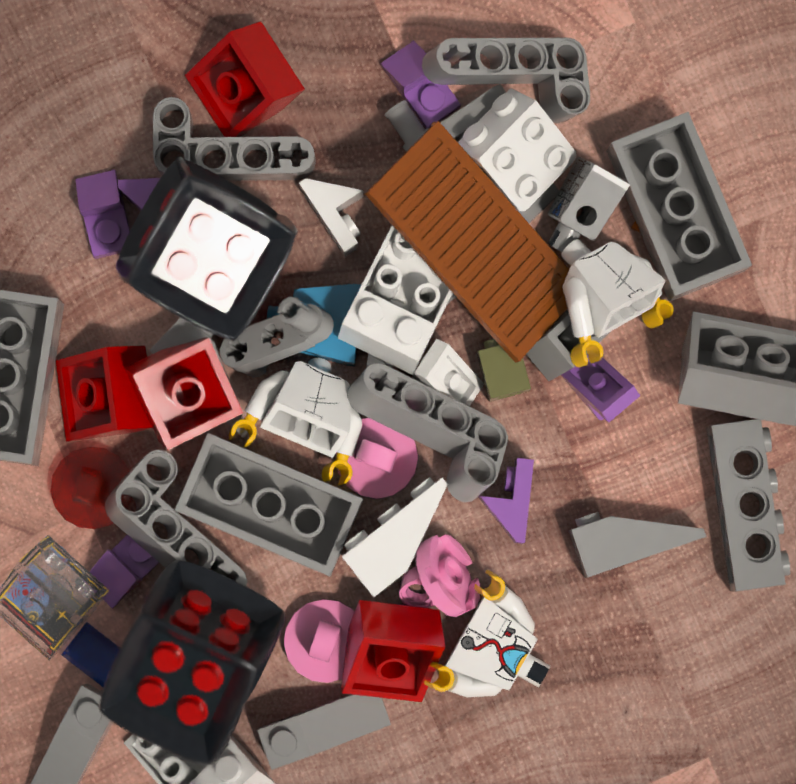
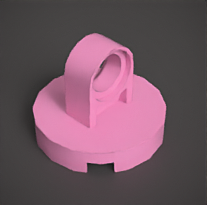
[335,418,418,499]
[399,534,480,617]
[284,599,355,683]

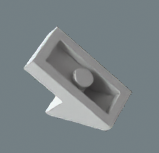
[299,178,364,257]
[412,339,484,407]

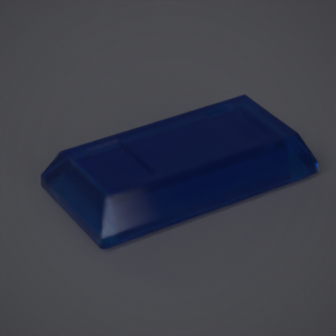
[61,622,120,688]

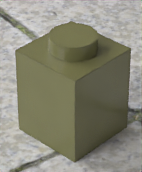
[477,339,531,402]

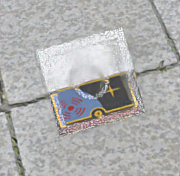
[0,535,110,661]

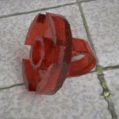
[50,447,133,530]

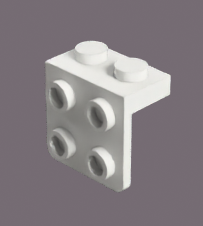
[458,88,576,211]

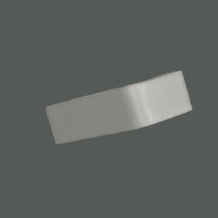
[422,38,590,124]
[153,97,316,181]
[347,363,508,502]
[105,450,247,587]

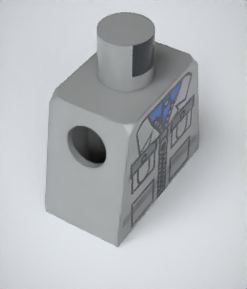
[547,156,630,252]

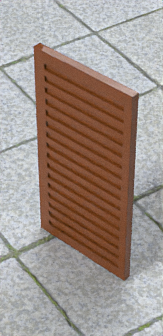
[365,121,569,363]

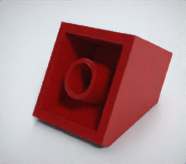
[185,21,305,137]
[125,337,243,450]
[56,345,152,442]
[341,600,445,702]

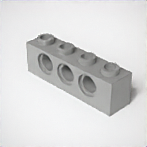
[706,419,790,592]

